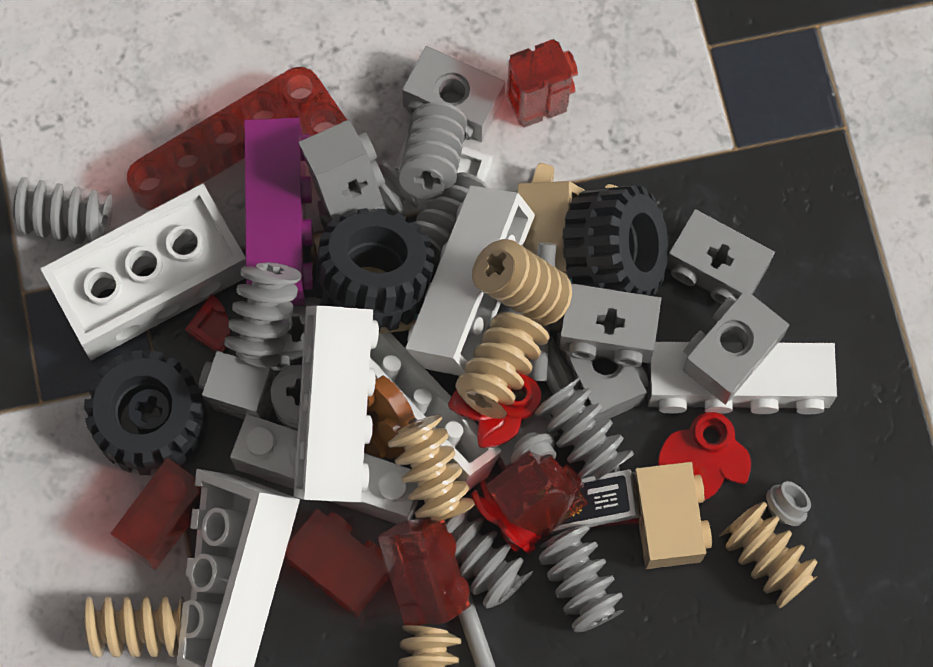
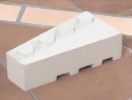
[177,469,300,667]

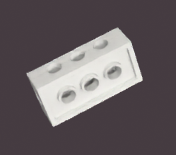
[40,184,246,360]

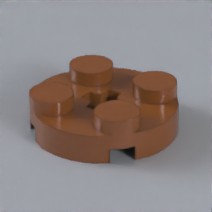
[364,375,415,459]

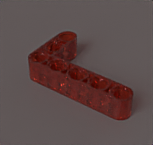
[127,67,347,210]

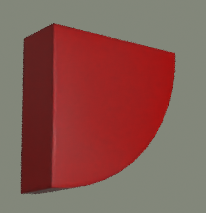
[185,294,231,354]

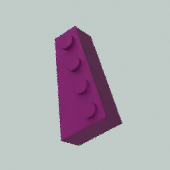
[245,118,314,306]

